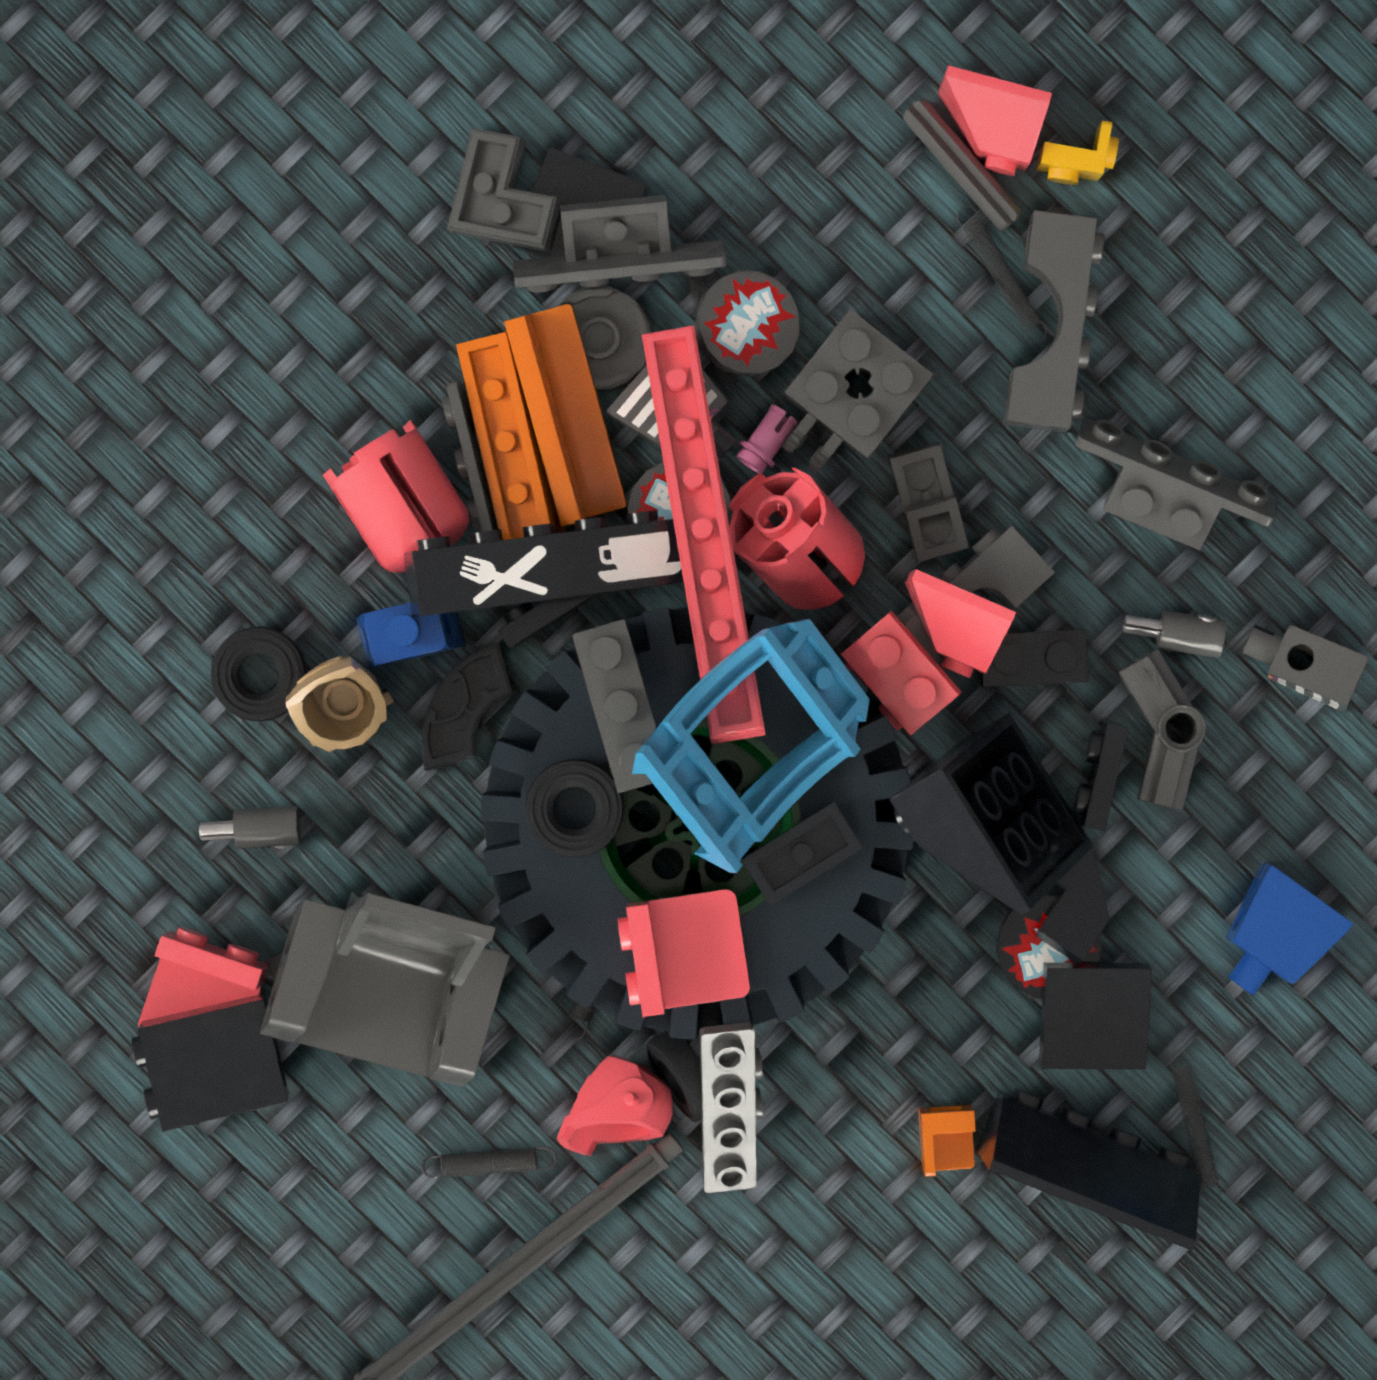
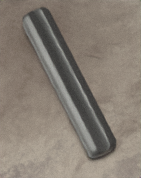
[903,98,1021,230]

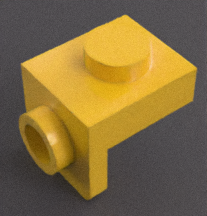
[1036,120,1119,185]

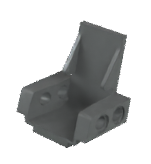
[259,891,510,1087]

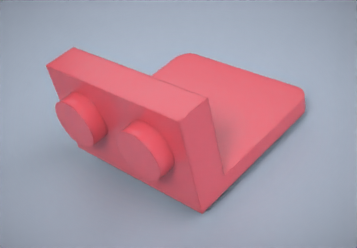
[841,611,961,736]
[617,889,750,1017]
[138,927,269,1027]

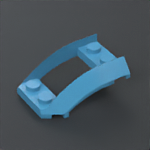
[632,619,870,873]

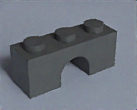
[897,526,1055,673]
[572,619,657,793]

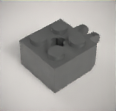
[782,309,934,474]

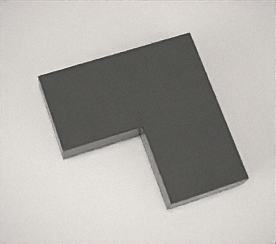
[447,128,562,253]

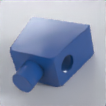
[356,602,466,670]
[1226,862,1353,996]

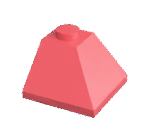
[938,65,1052,176]
[905,569,1016,679]

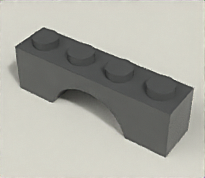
[1003,210,1104,433]

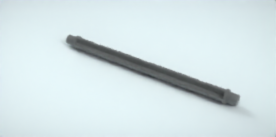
[354,1132,685,1380]

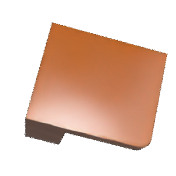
[918,1104,976,1177]

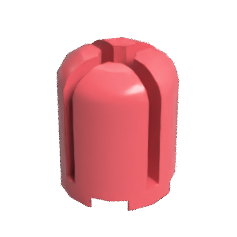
[323,420,470,573]
[729,468,865,610]

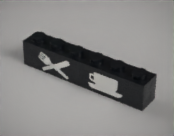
[404,510,684,617]

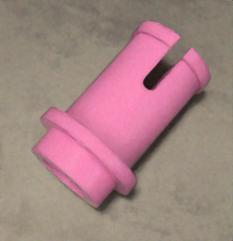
[736,404,799,474]

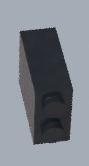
[132,992,289,1132]

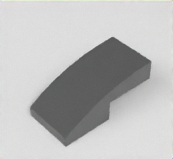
[887,441,969,562]

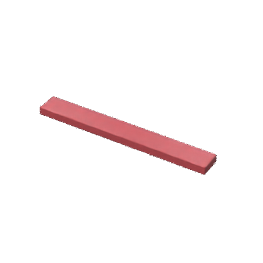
[642,326,765,744]

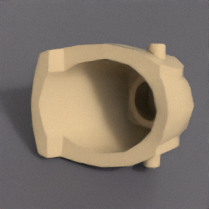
[285,655,394,752]

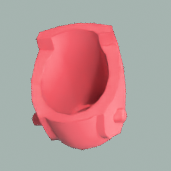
[557,1056,673,1156]

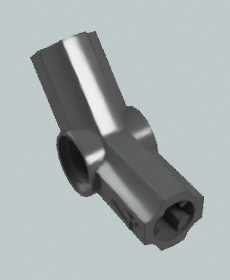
[1117,649,1206,810]

